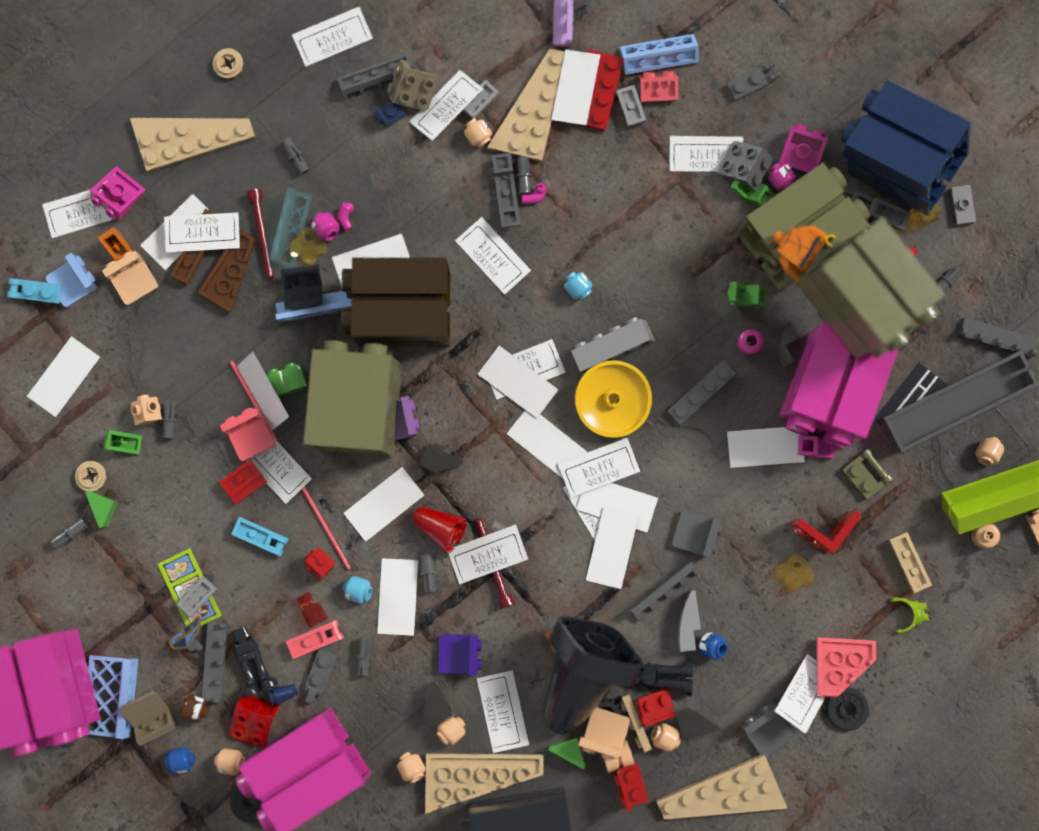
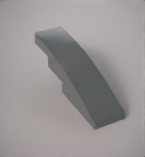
[843,188,910,231]

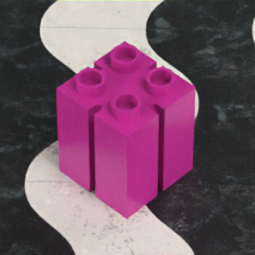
[779,321,899,450]
[0,629,101,757]
[236,707,371,831]

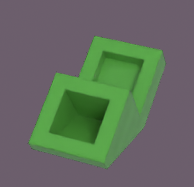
[730,179,775,207]

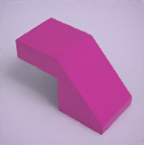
[797,435,834,459]

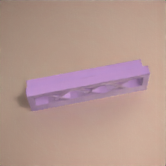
[553,0,573,47]

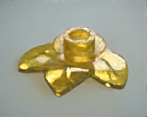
[290,227,327,266]
[775,554,813,592]

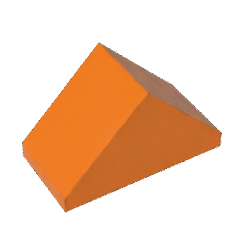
[98,227,133,262]

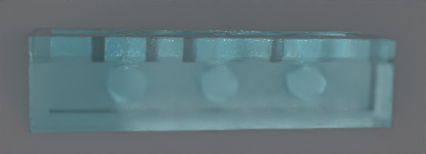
[269,187,312,268]

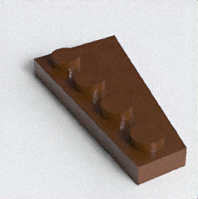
[198,229,256,313]

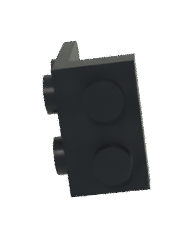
[281,264,323,310]

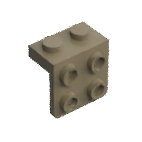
[387,59,439,111]
[120,691,176,746]

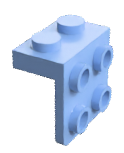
[46,253,98,307]

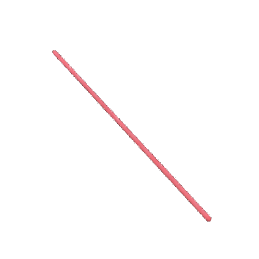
[230,361,351,570]

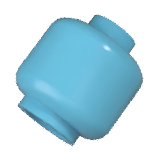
[564,272,592,300]
[342,576,373,604]

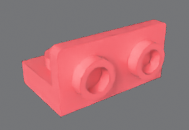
[639,71,679,102]

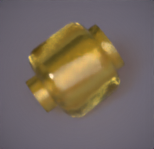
[910,203,941,227]

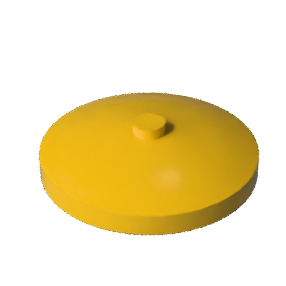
[575,360,652,438]

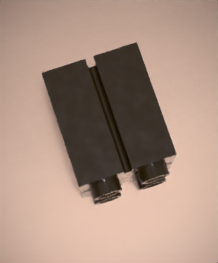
[341,257,450,347]

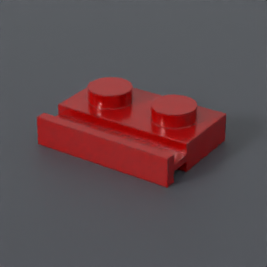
[219,459,267,505]
[634,688,676,727]

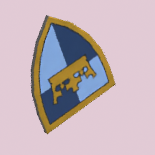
[169,616,203,652]

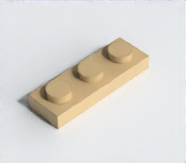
[888,532,932,593]
[619,693,652,752]

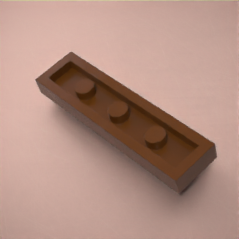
[170,209,216,285]

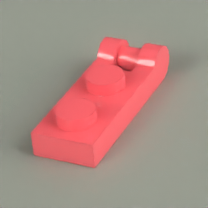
[286,620,344,659]

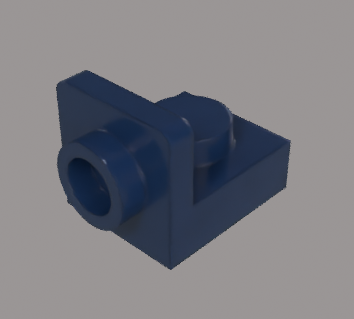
[375,101,406,128]

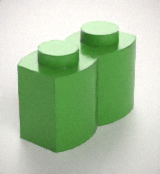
[266,363,308,398]

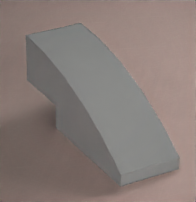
[678,590,701,652]

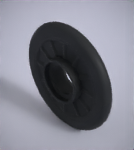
[826,688,869,731]
[230,784,263,823]

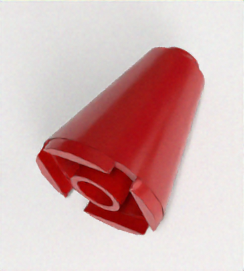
[412,506,467,553]

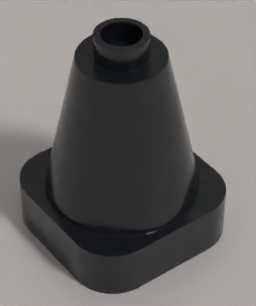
[543,616,643,735]

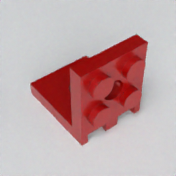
[790,510,862,553]

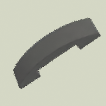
[492,153,521,228]

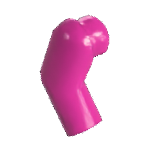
[522,183,547,204]
[338,202,354,232]

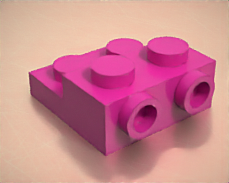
[779,123,828,173]
[90,166,146,220]

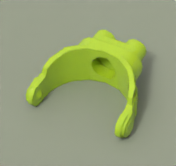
[891,597,929,634]

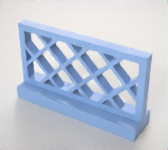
[88,655,138,739]

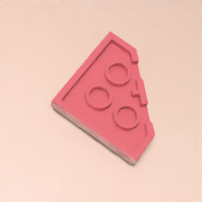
[816,637,876,698]

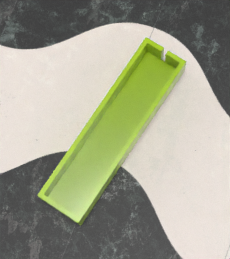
[941,460,1039,534]

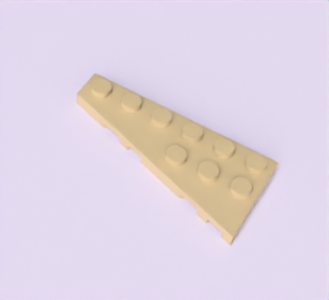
[487,49,565,162]
[130,118,256,172]
[425,753,543,814]
[656,754,788,819]

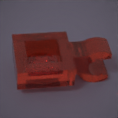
[297,592,328,628]

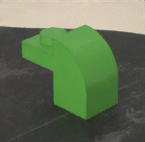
[727,282,767,308]

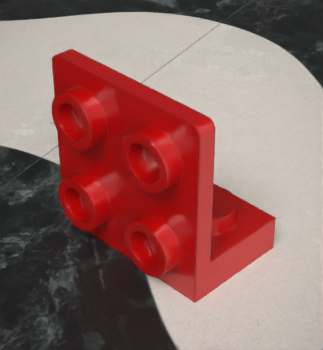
[229,694,280,748]
[613,762,649,812]

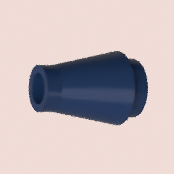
[268,683,298,705]

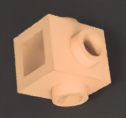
[131,395,162,425]

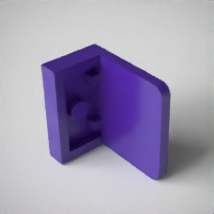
[439,634,482,675]

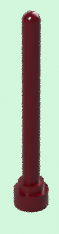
[247,189,274,280]
[475,518,515,609]

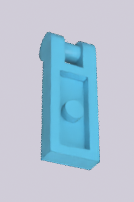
[7,278,62,303]
[231,517,289,556]

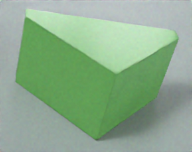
[104,430,142,454]
[85,491,118,528]
[548,737,585,769]

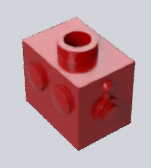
[303,547,336,582]

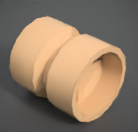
[603,740,634,773]

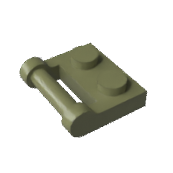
[841,448,893,500]

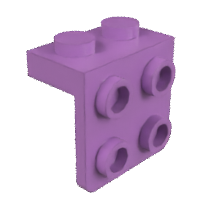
[395,396,420,440]

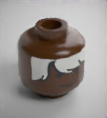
[179,695,210,723]

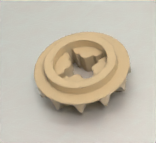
[213,49,244,79]
[75,461,107,491]

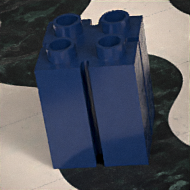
[841,80,971,216]

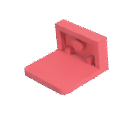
[220,408,275,461]

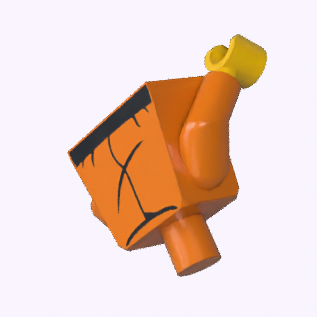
[772,226,836,283]

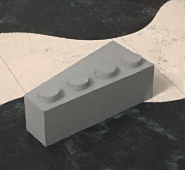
[571,317,655,372]

